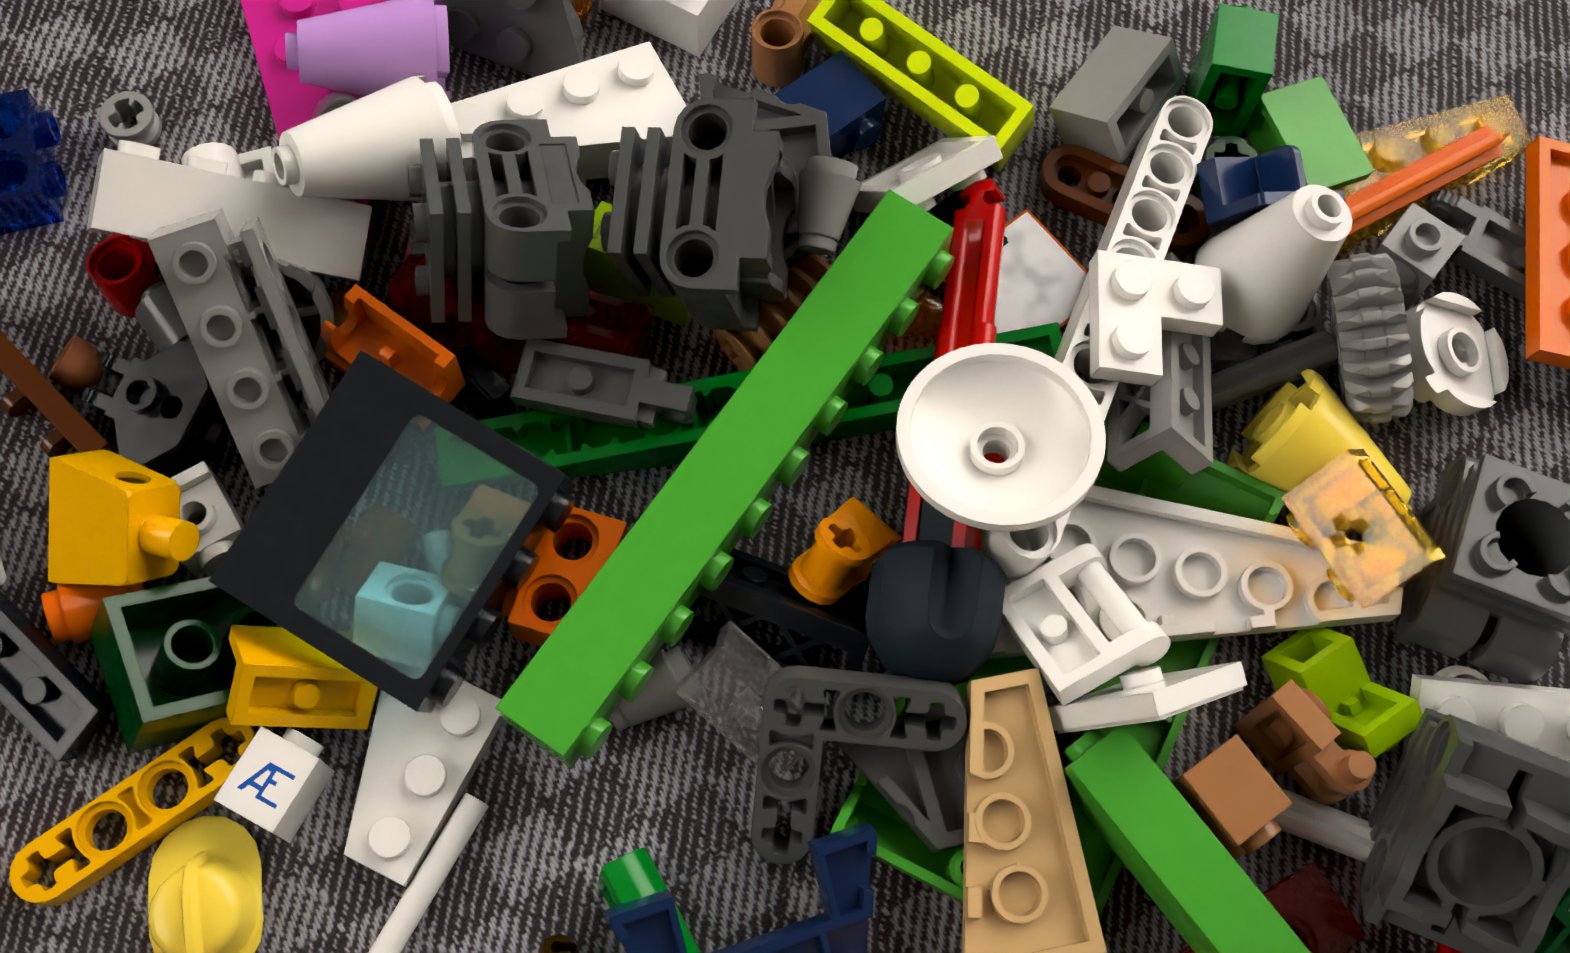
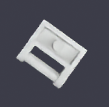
[1002,543,1171,706]

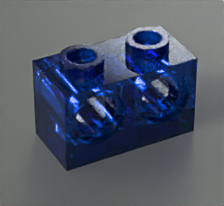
[0,89,68,235]

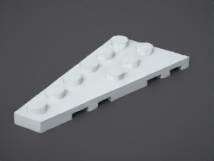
[989,485,1407,659]

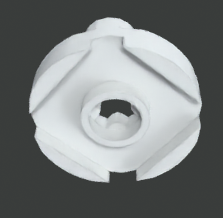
[1405,292,1509,416]

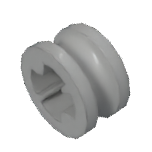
[99,91,162,148]

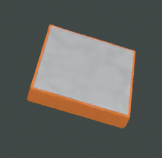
[938,209,1088,333]

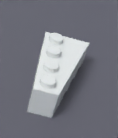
[451,41,687,186]
[86,140,372,281]

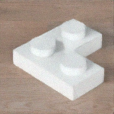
[1089,250,1223,386]

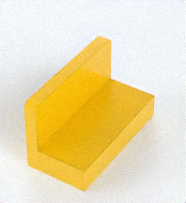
[226,625,378,730]

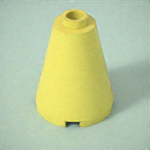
[1227,369,1412,538]

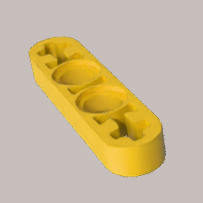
[9,717,257,907]

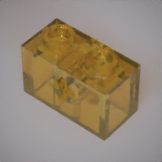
[1281,449,1447,609]

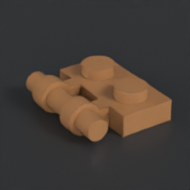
[1233,679,1376,805]

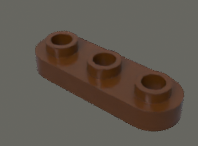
[1038,144,1211,256]

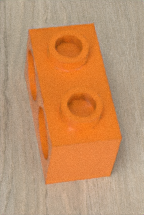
[503,507,628,646]

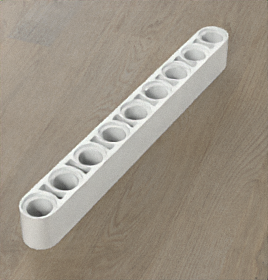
[981,95,1213,580]

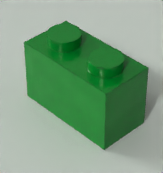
[1186,3,1279,137]

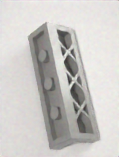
[1107,252,1213,475]

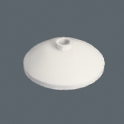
[895,343,1106,532]

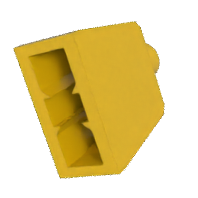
[48,449,200,586]

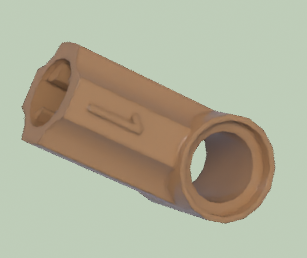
[751,0,821,87]

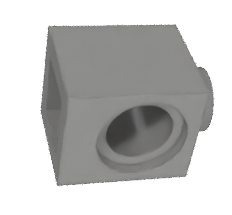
[1373,203,1465,311]

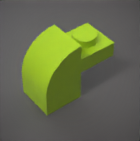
[1261,627,1423,758]

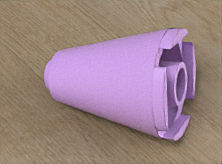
[285,0,450,101]

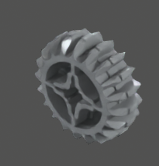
[1327,252,1414,424]

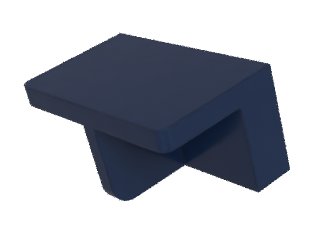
[1196,145,1346,224]

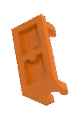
[321,284,466,431]

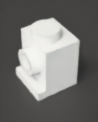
[171,461,244,576]

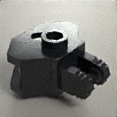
[80,341,228,478]

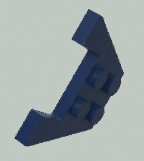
[604,822,877,953]

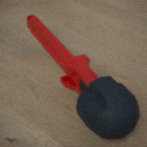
[865,178,1007,685]

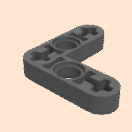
[751,665,967,865]

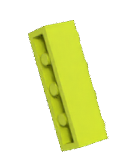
[807,0,1034,172]

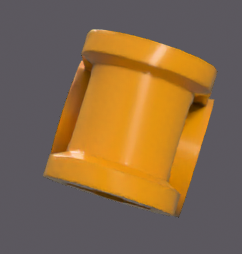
[788,497,903,605]

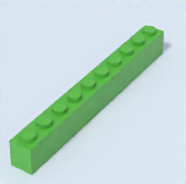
[495,189,955,769]

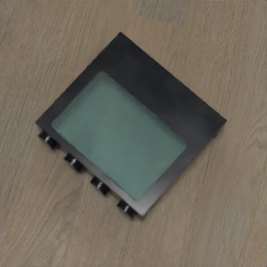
[209,350,576,713]

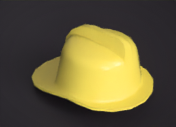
[148,816,264,953]

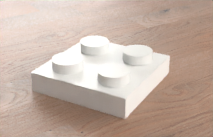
[853,135,1003,213]

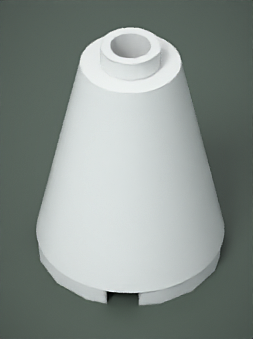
[271,75,462,202]
[1194,185,1352,345]

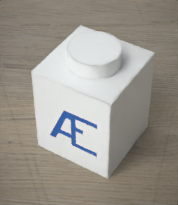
[213,726,335,843]

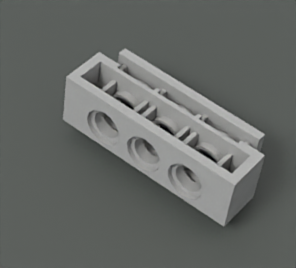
[148,208,331,489]

